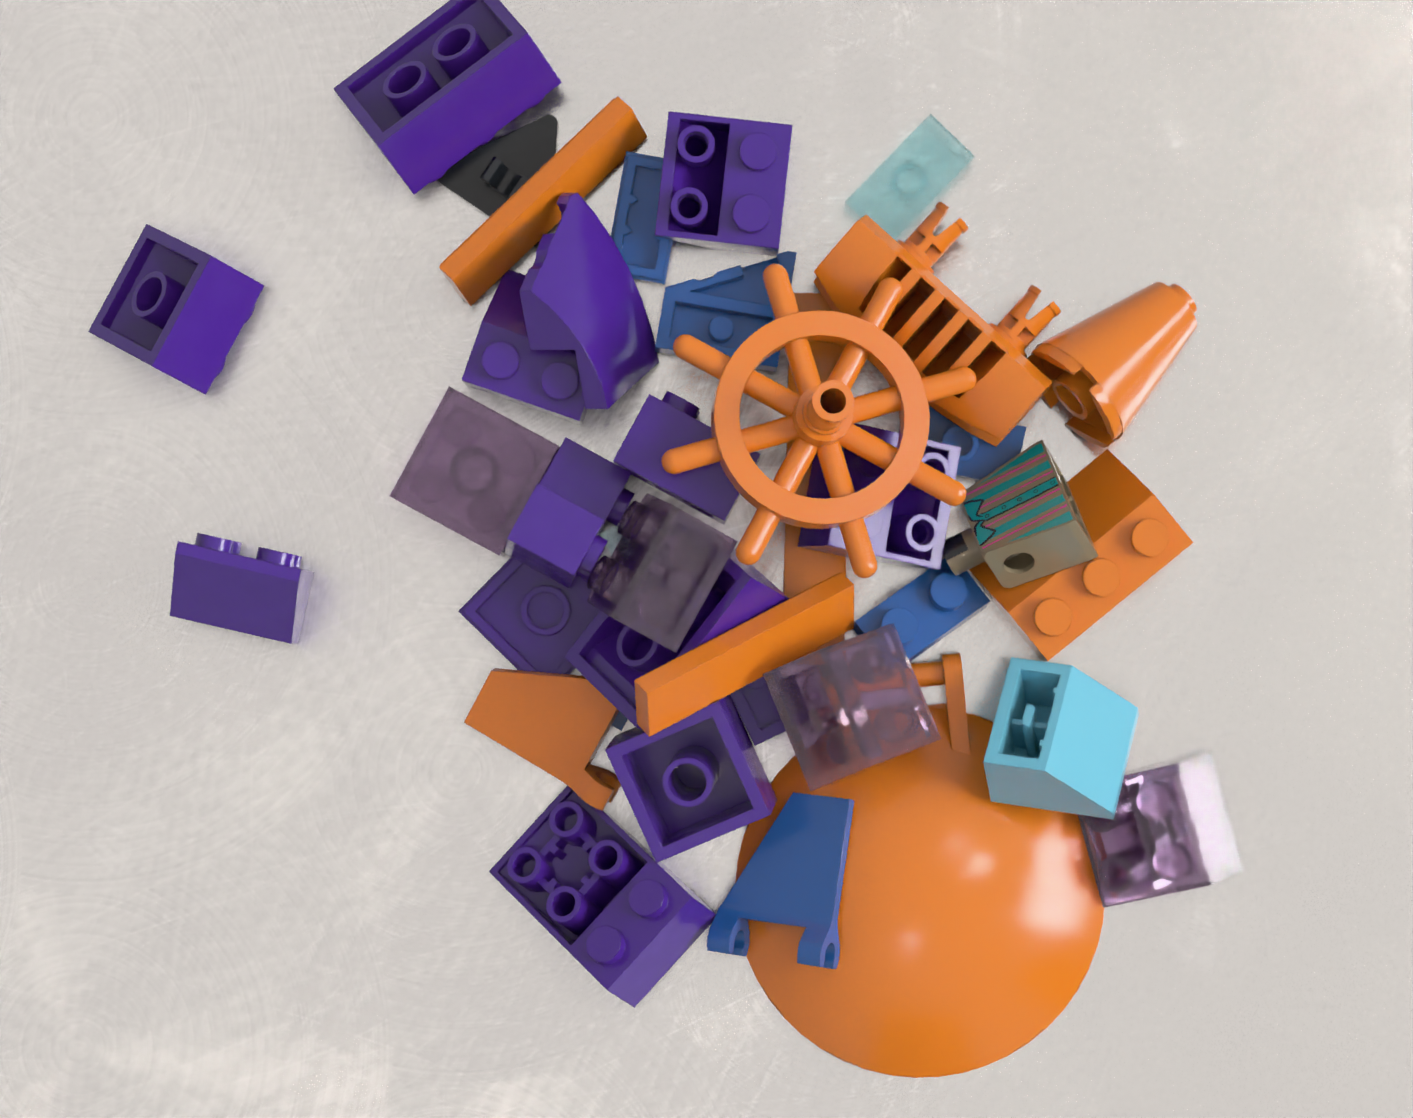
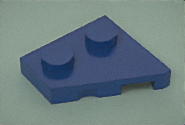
[655,251,797,372]

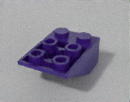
[489,785,716,1008]

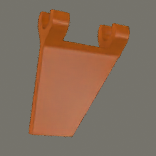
[464,668,621,811]

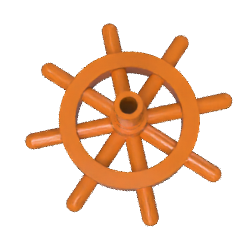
[661,264,977,578]

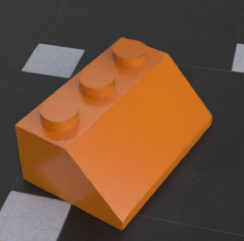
[968,449,1193,661]

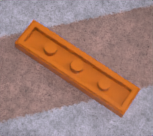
[439,96,647,306]
[634,572,854,737]

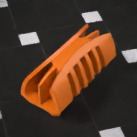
[813,202,1061,447]

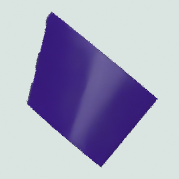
[519,193,659,409]

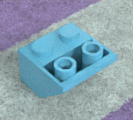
[983,657,1139,820]

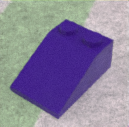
[564,510,789,730]

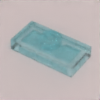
[844,114,975,240]

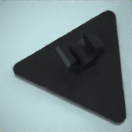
[437,115,558,249]

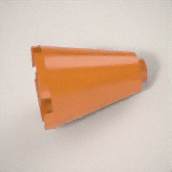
[1027,282,1197,448]

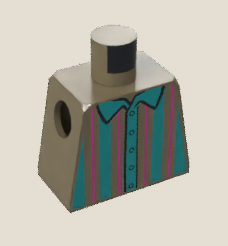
[943,440,1098,588]

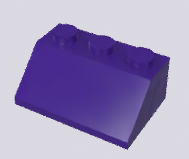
[333,0,562,194]

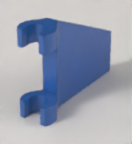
[707,792,855,969]

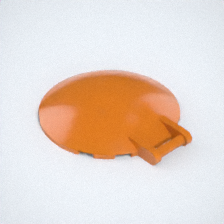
[735,653,1105,1078]

